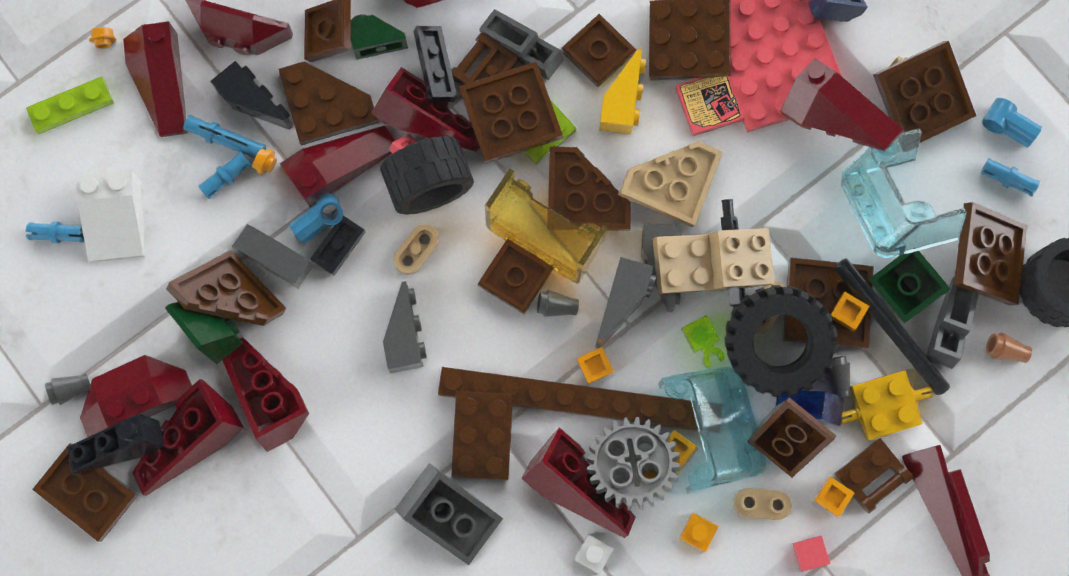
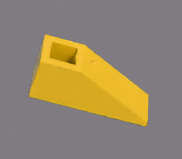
[599,49,646,134]

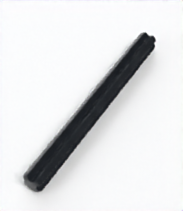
[834,258,950,395]

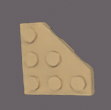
[618,141,722,227]

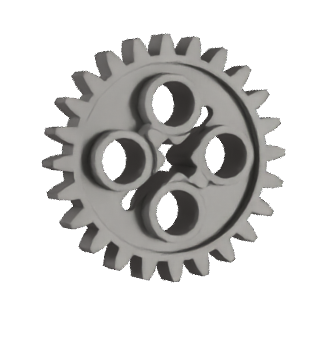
[587,417,680,510]

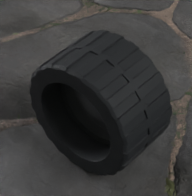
[380,136,474,215]
[1020,237,1069,327]

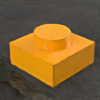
[830,292,869,331]
[576,347,614,385]
[813,477,854,517]
[679,513,719,552]

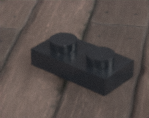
[310,215,366,276]

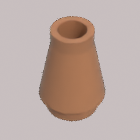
[986,332,1032,363]

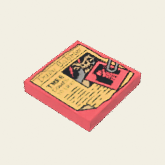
[675,76,745,136]

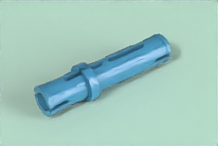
[184,115,266,158]

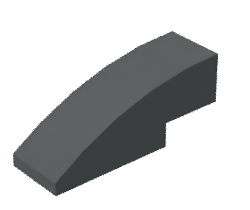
[479,9,564,81]
[232,224,314,289]
[926,276,979,369]

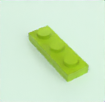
[26,76,114,134]

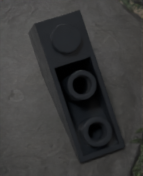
[210,61,292,129]
[67,413,165,474]

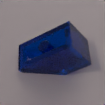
[775,390,844,426]

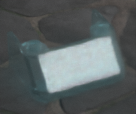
[841,128,967,258]

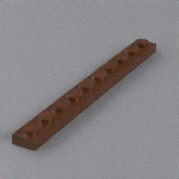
[438,367,721,434]

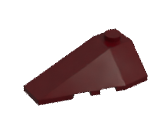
[280,125,395,208]
[222,337,309,452]
[132,379,244,496]

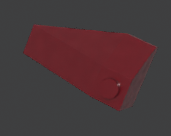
[123,21,188,137]
[780,59,904,151]
[371,67,479,152]
[521,427,636,538]

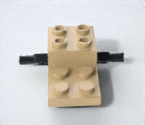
[652,199,775,309]

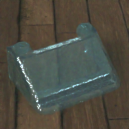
[658,366,766,493]

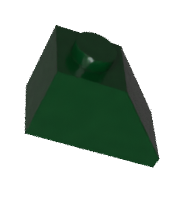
[351,14,408,60]

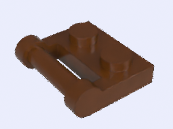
[451,33,519,85]
[835,438,913,514]

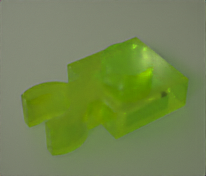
[681,315,725,369]

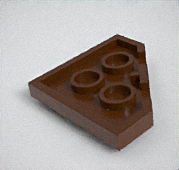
[279,61,379,146]
[548,146,631,231]
[166,250,286,326]

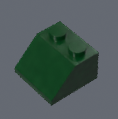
[868,245,951,324]
[165,302,243,364]

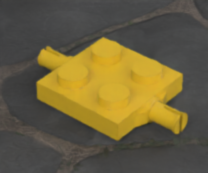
[838,370,933,440]

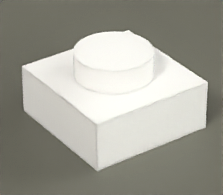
[574,534,613,574]

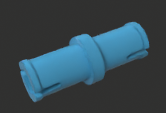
[198,151,252,199]
[980,158,1040,197]
[25,222,84,244]

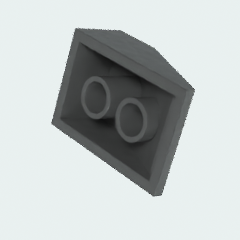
[595,257,656,348]
[395,463,503,565]

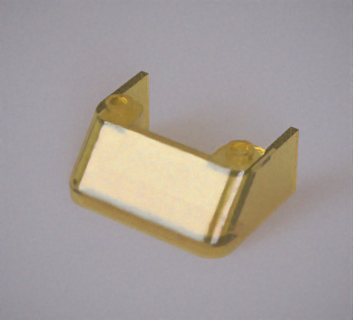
[485,168,608,283]

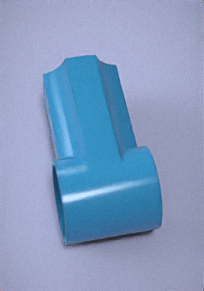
[982,98,1042,148]
[289,193,343,245]

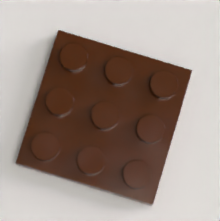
[649,0,731,81]
[873,41,976,150]
[459,62,563,164]
[954,202,1027,305]
[783,257,874,349]

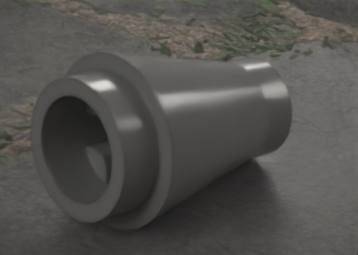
[537,289,579,317]
[824,356,851,398]
[45,374,90,405]

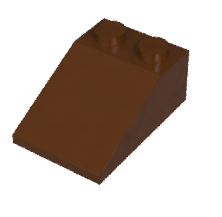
[747,398,837,478]

